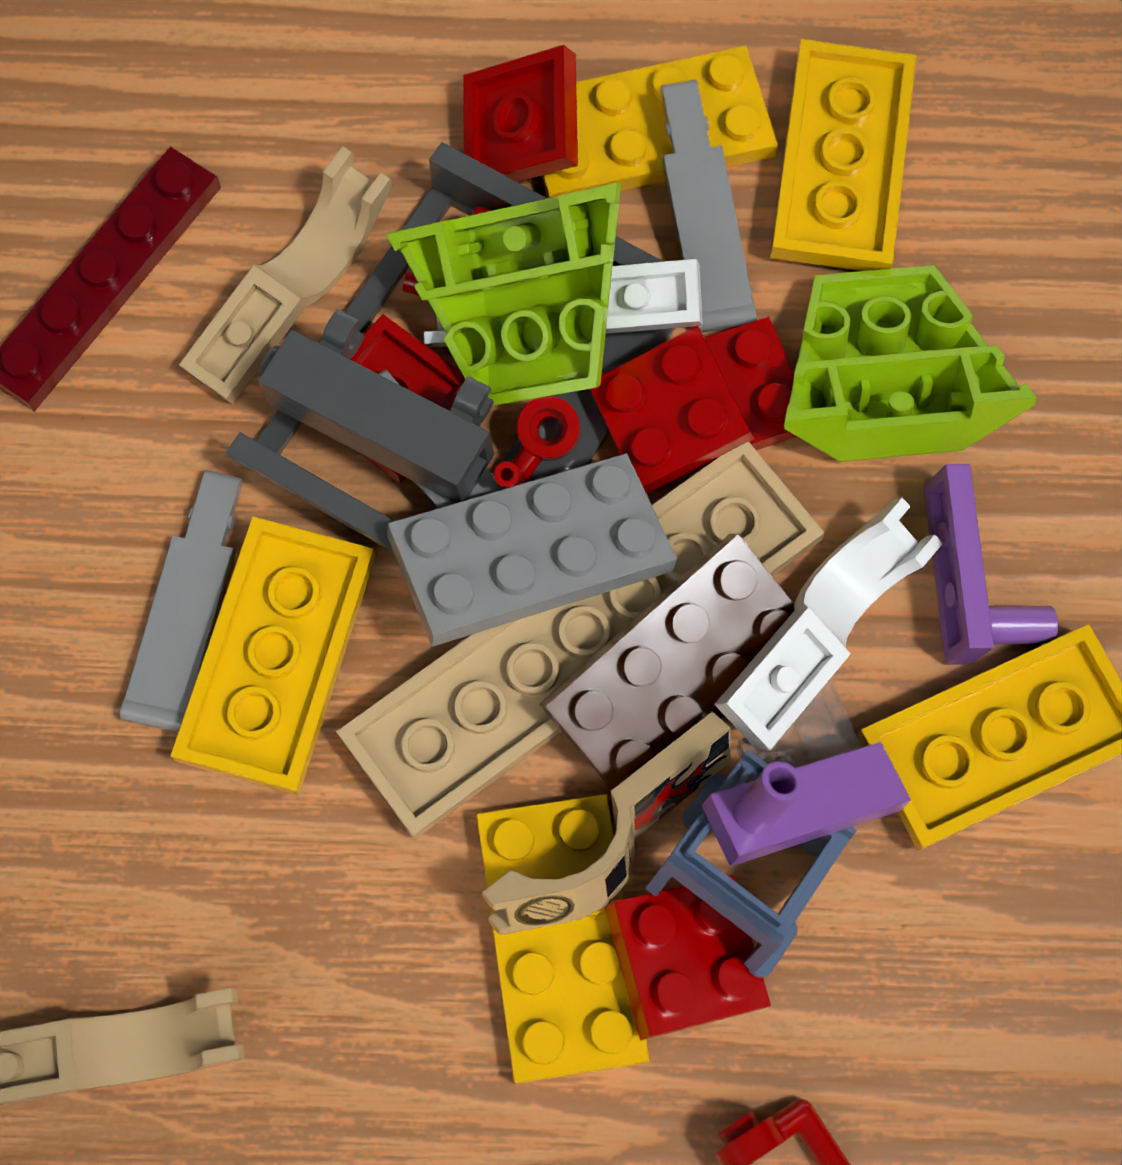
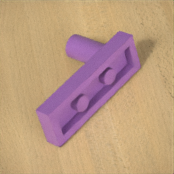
[924,464,1058,665]
[702,742,911,867]

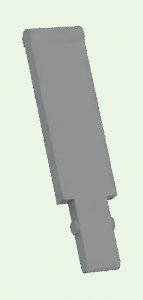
[660,80,757,333]
[120,470,243,732]

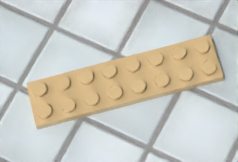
[336,442,825,840]

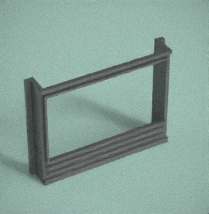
[226,142,675,553]

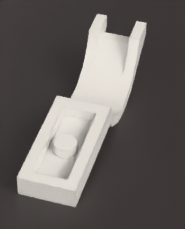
[424,259,703,347]
[714,498,943,751]

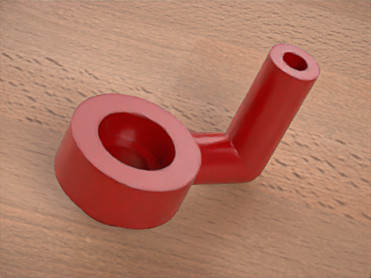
[494,396,581,489]
[714,1099,851,1165]

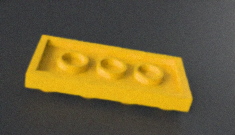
[770,39,917,271]
[541,45,778,198]
[170,516,376,796]
[857,624,1122,852]
[477,794,650,1084]

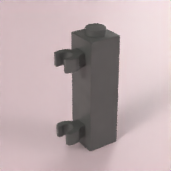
[258,309,494,503]

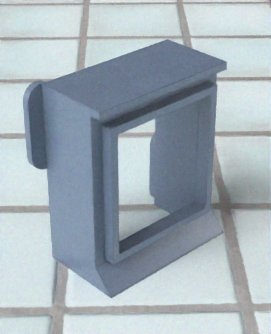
[645,749,857,978]

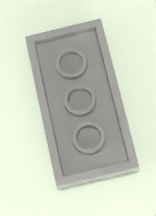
[387,453,677,647]

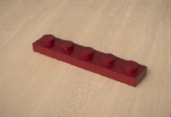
[0,146,221,412]

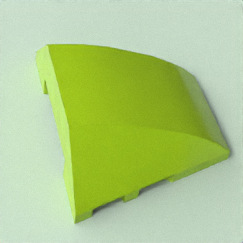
[386,182,621,406]
[784,265,1037,462]

